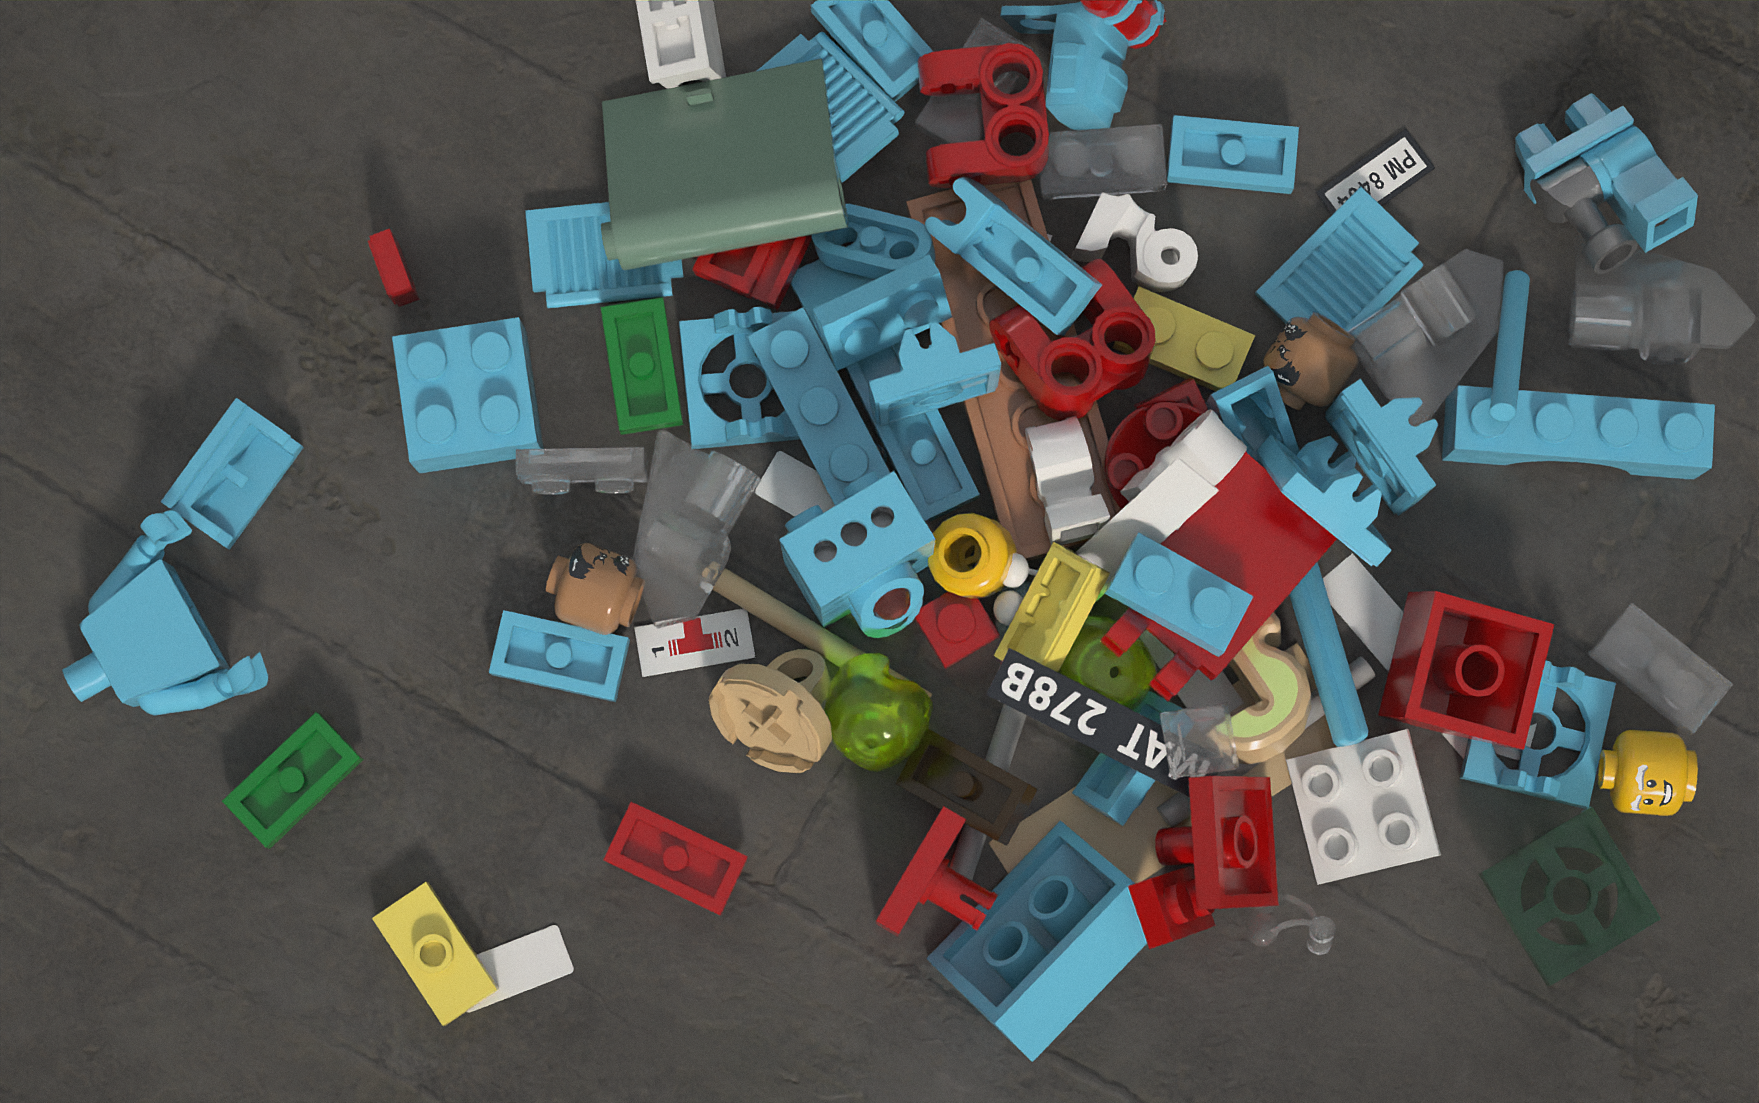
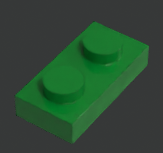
[600,297,683,435]
[222,712,364,849]

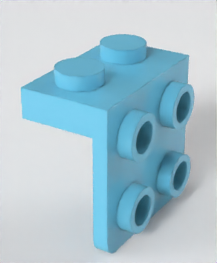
[791,244,952,371]

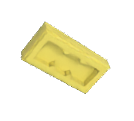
[994,542,1110,672]
[372,882,499,1026]

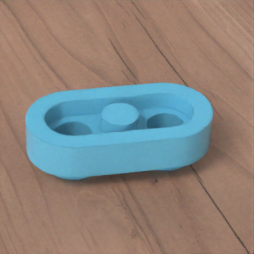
[812,204,936,279]

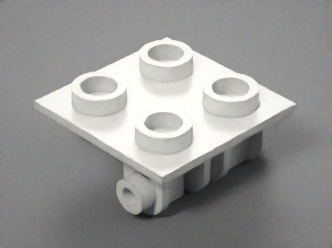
[1286,729,1441,885]

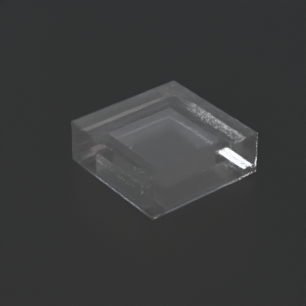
[1160,702,1239,779]

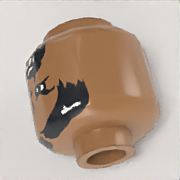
[1263,312,1358,410]
[546,543,645,635]

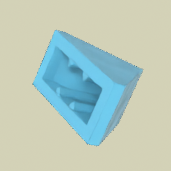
[1206,366,1300,467]

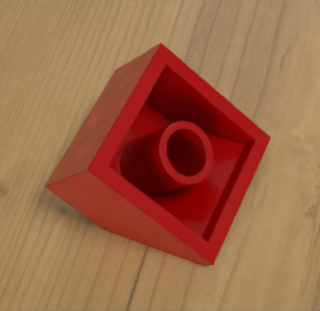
[1378,591,1554,750]

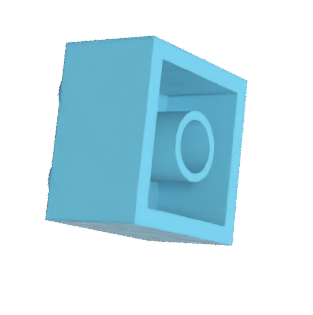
[392,317,544,474]

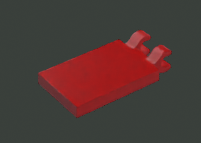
[1100,452,1337,702]

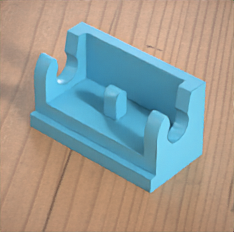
[161,398,304,550]

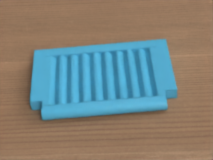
[757,32,905,183]
[1255,187,1423,337]
[525,202,684,308]

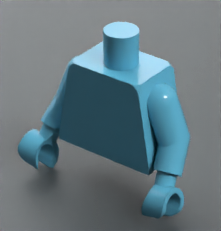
[62,510,268,715]

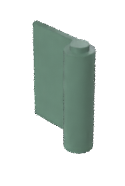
[601,58,848,271]

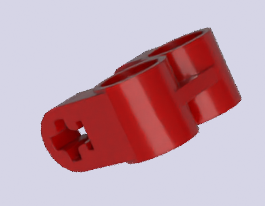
[917,43,1049,188]
[989,258,1156,421]

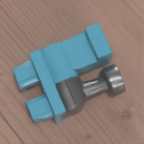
[1515,93,1698,274]

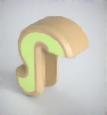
[1207,612,1311,765]

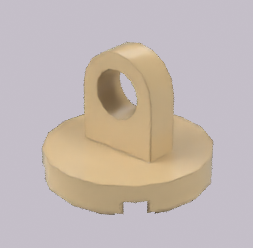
[709,649,832,773]

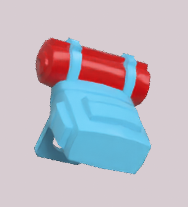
[1000,0,1166,130]

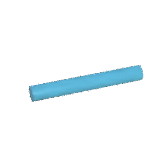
[1490,270,1530,421]

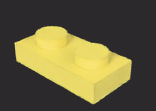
[1113,287,1255,392]

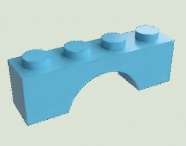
[1442,385,1715,480]

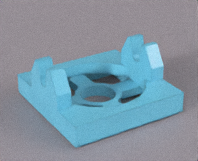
[679,307,800,449]
[869,322,1001,426]
[1325,379,1438,516]
[1256,434,1392,567]
[1460,661,1616,809]

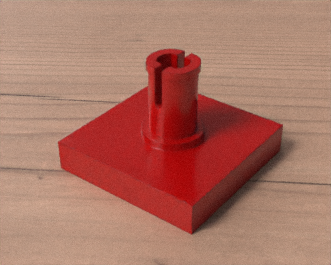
[1155,776,1279,910]
[876,806,998,937]

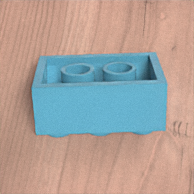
[926,820,1147,1062]

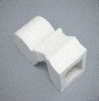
[1071,192,1198,292]
[1120,409,1247,530]
[1025,416,1110,545]

